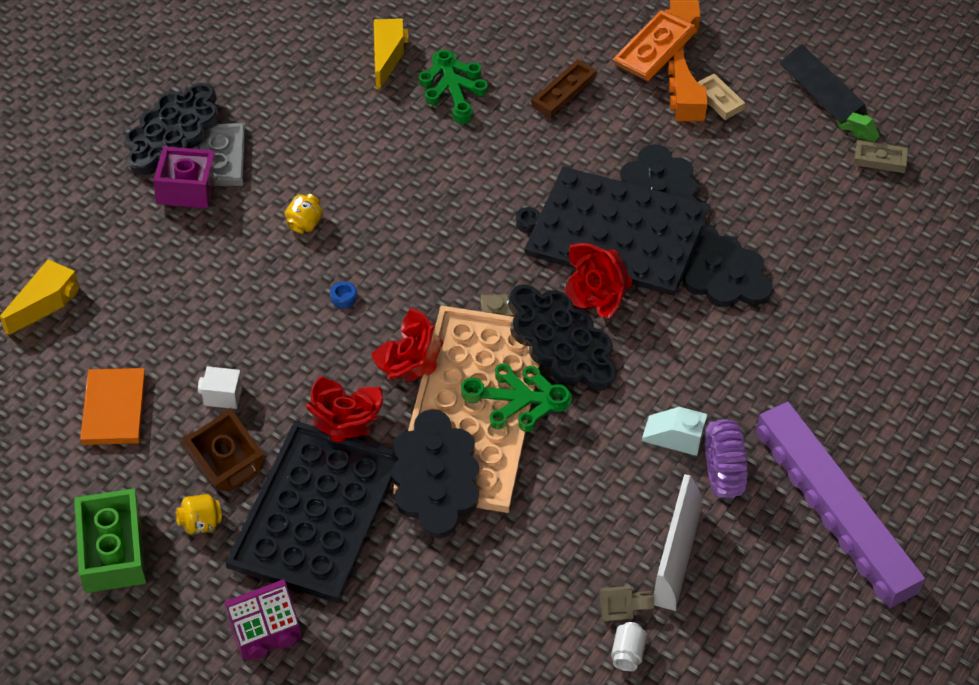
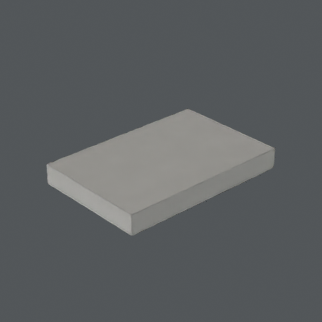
[193,123,246,186]

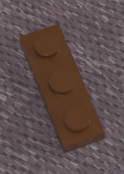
[531,59,597,118]

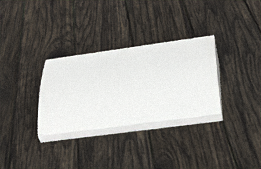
[654,474,702,611]

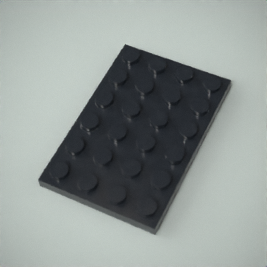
[524,166,711,296]
[225,420,396,603]

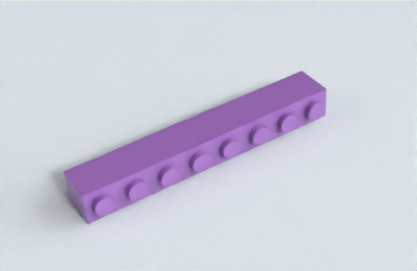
[756,402,925,608]

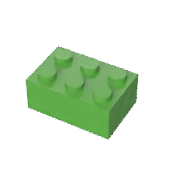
[74,488,146,593]

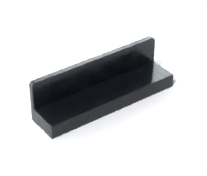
[780,44,868,124]

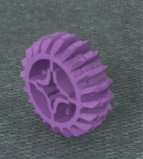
[704,419,748,498]

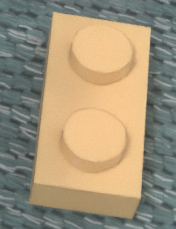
[698,74,745,120]

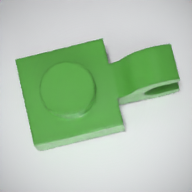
[836,112,879,142]

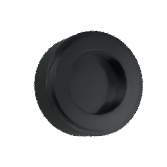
[515,207,541,233]

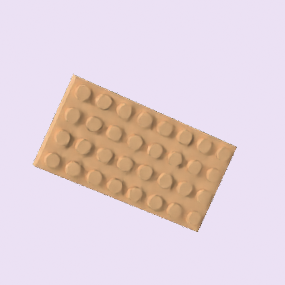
[393,306,540,513]

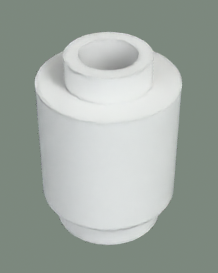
[611,622,647,671]

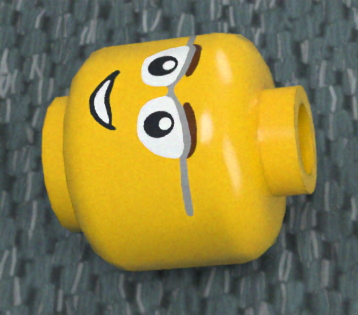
[284,194,324,234]
[176,494,222,534]

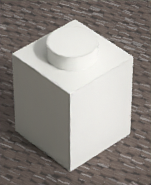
[198,366,243,409]

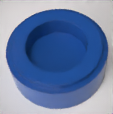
[330,281,357,308]

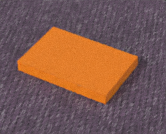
[613,10,697,81]
[80,368,146,445]

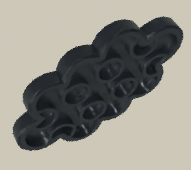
[125,83,219,175]
[620,144,698,201]
[682,224,772,307]
[507,284,616,391]
[391,409,479,538]

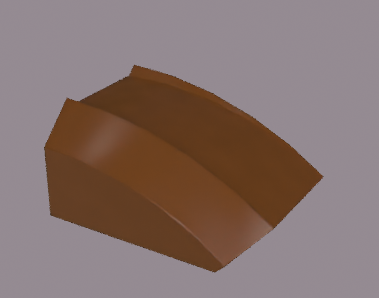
[180,407,265,491]

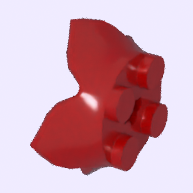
[565,243,632,319]
[371,308,443,383]
[305,376,383,442]

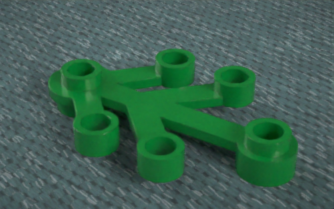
[419,50,488,124]
[461,363,572,432]

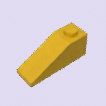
[374,19,408,89]
[0,259,80,335]

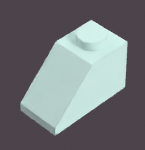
[642,407,707,456]

